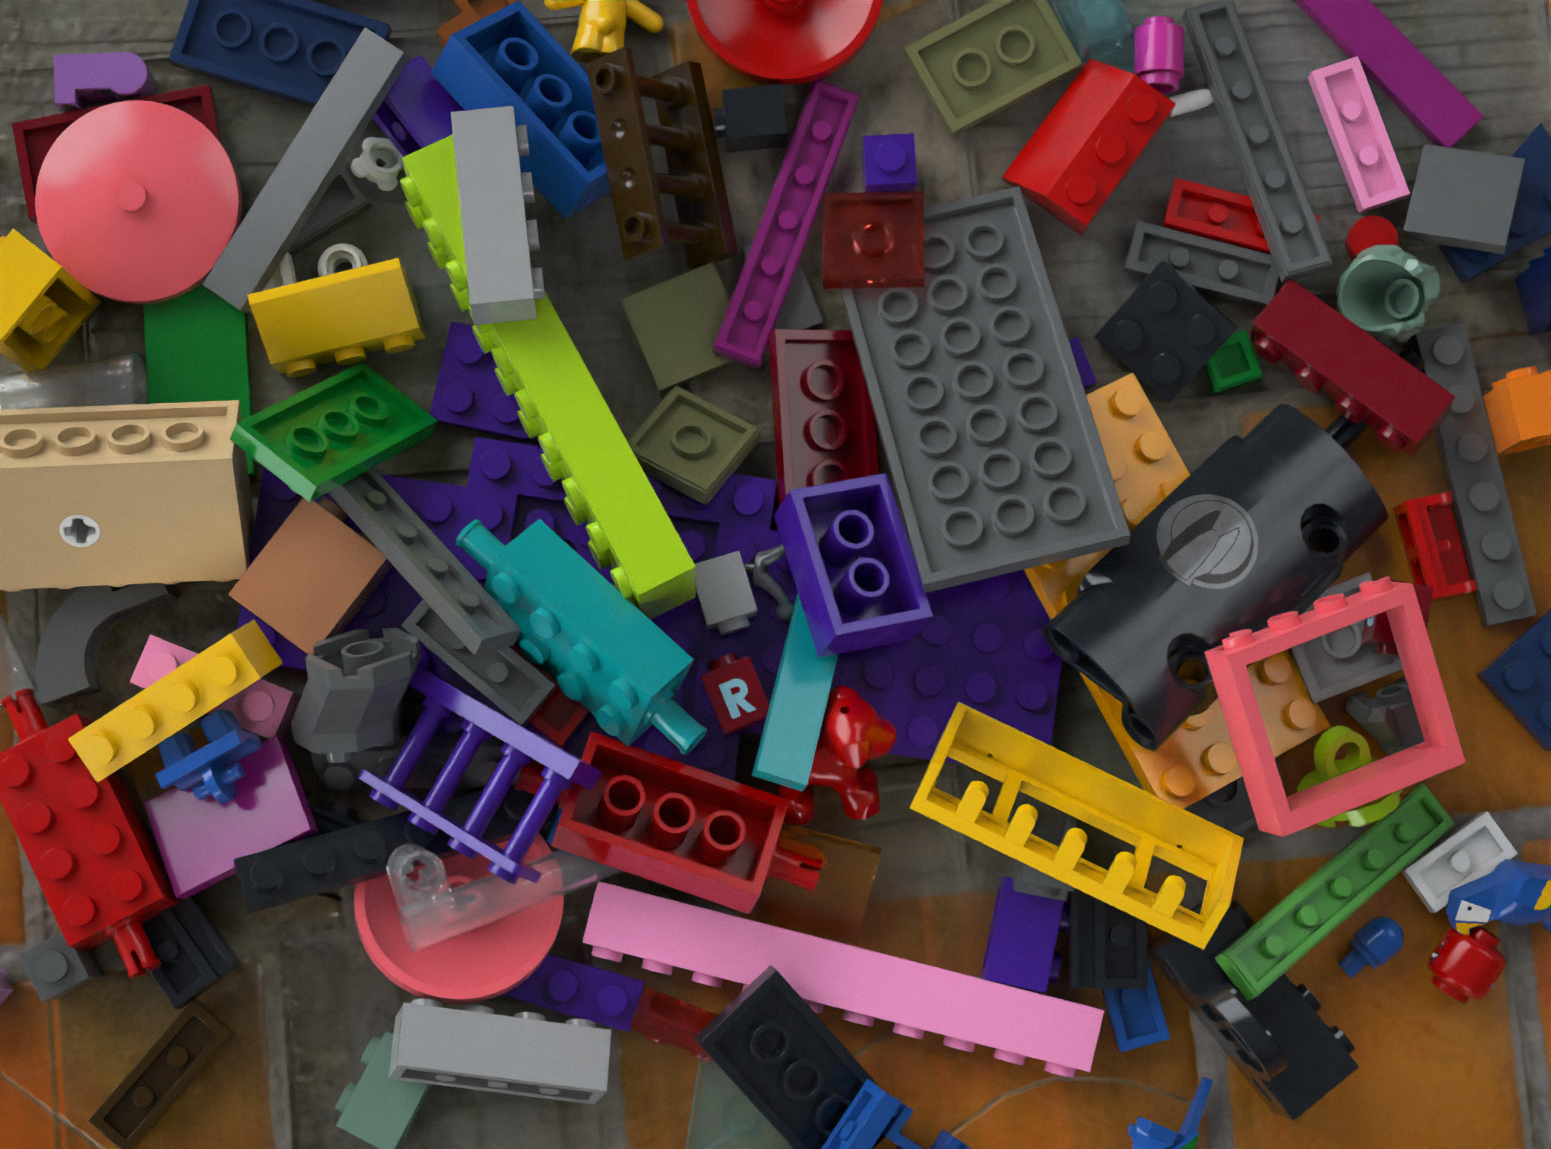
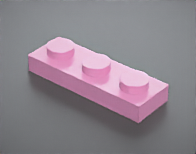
[1307,56,1410,214]

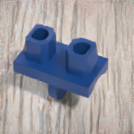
[155,709,263,804]

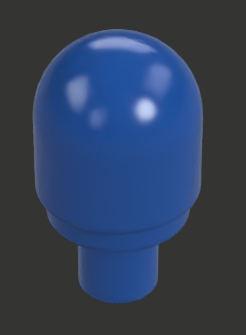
[1337,917,1404,979]

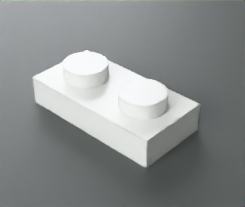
[1401,811,1518,913]

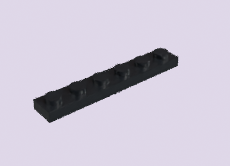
[234,785,553,914]

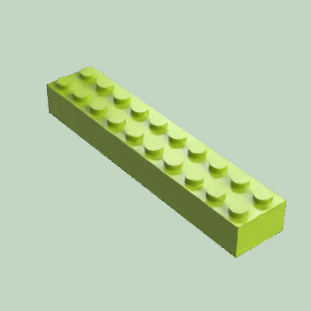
[400,134,696,620]

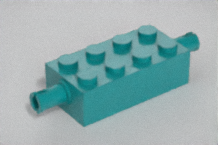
[455,519,708,755]

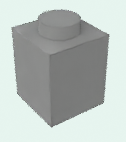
[695,551,758,635]

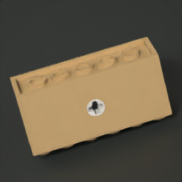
[0,400,254,592]

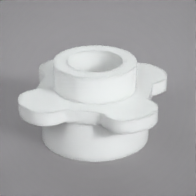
[351,137,405,191]

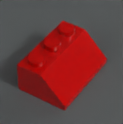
[1002,58,1176,236]

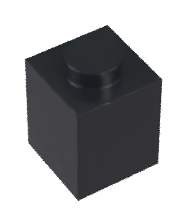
[713,84,787,153]

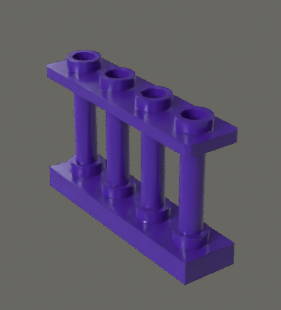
[358,667,602,885]

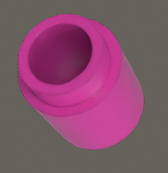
[1134,16,1184,94]

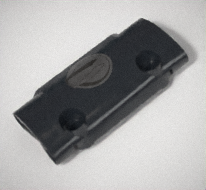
[1042,404,1388,751]

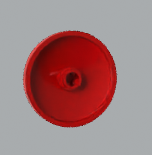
[686,0,883,85]

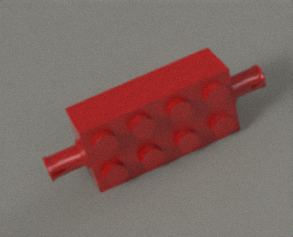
[0,688,180,979]
[515,731,823,914]

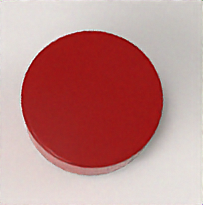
[1345,215,1399,261]

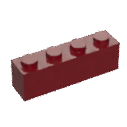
[1250,278,1456,458]

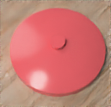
[35,100,242,304]
[354,797,564,1004]

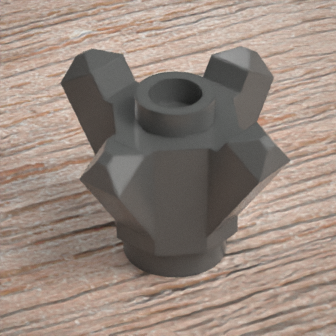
[1345,675,1424,756]

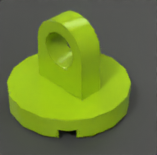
[1297,726,1403,828]

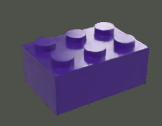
[774,473,933,658]

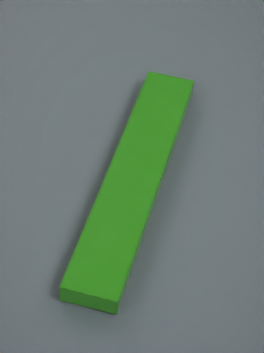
[1214,783,1455,1001]

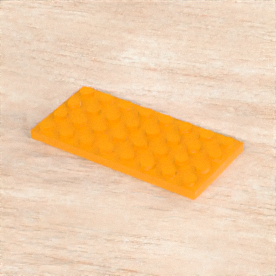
[1023,372,1331,809]

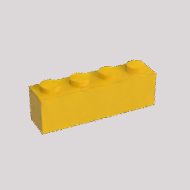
[68,619,283,783]

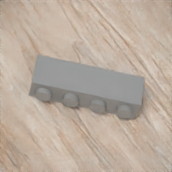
[451,106,545,325]
[388,998,611,1104]

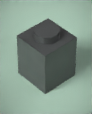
[18,932,104,1002]

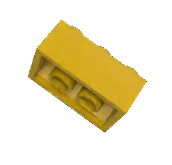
[0,229,101,379]
[247,258,425,377]

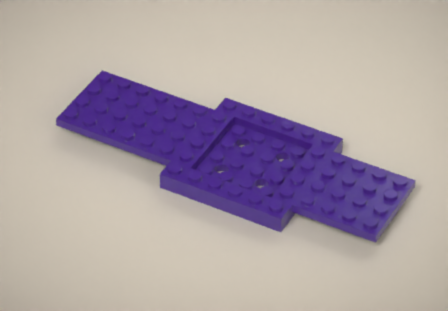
[237,437,1062,781]

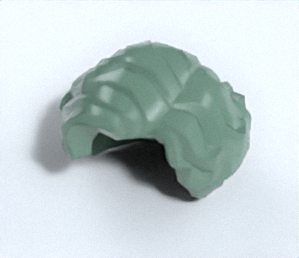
[1335,245,1441,349]

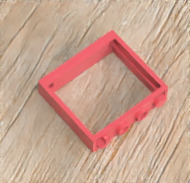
[1204,576,1466,837]

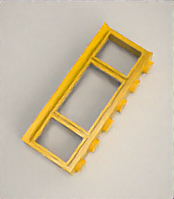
[910,702,1244,950]

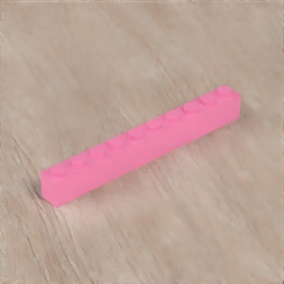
[582,881,1104,1078]

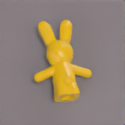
[544,0,664,63]

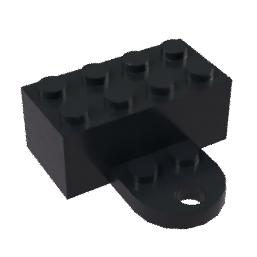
[1147,900,1359,1121]

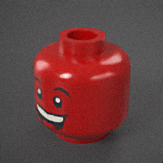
[1427,926,1507,1004]

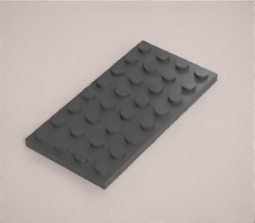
[825,186,1131,593]

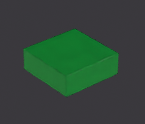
[1203,330,1263,395]

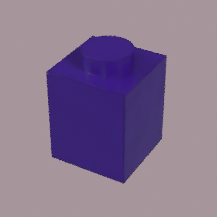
[861,133,917,201]

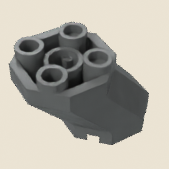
[291,628,422,763]

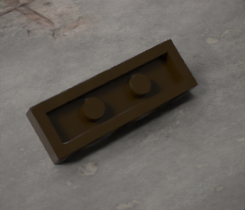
[88,999,236,1149]

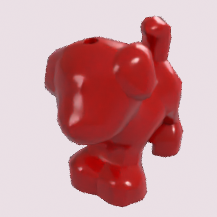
[776,684,897,825]

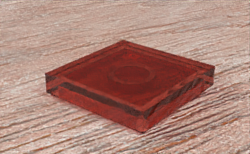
[822,191,925,289]

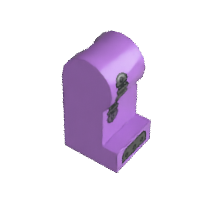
[53,52,156,113]

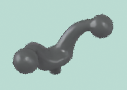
[744,544,794,621]

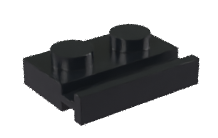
[1069,883,1148,989]
[142,895,242,1010]

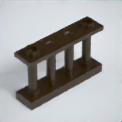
[586,47,739,268]

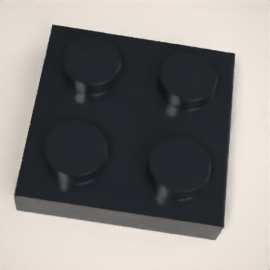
[1094,260,1238,403]

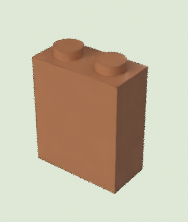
[228,496,393,655]

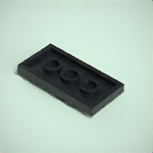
[693,965,885,1149]

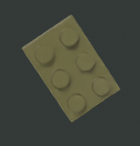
[903,0,1083,138]

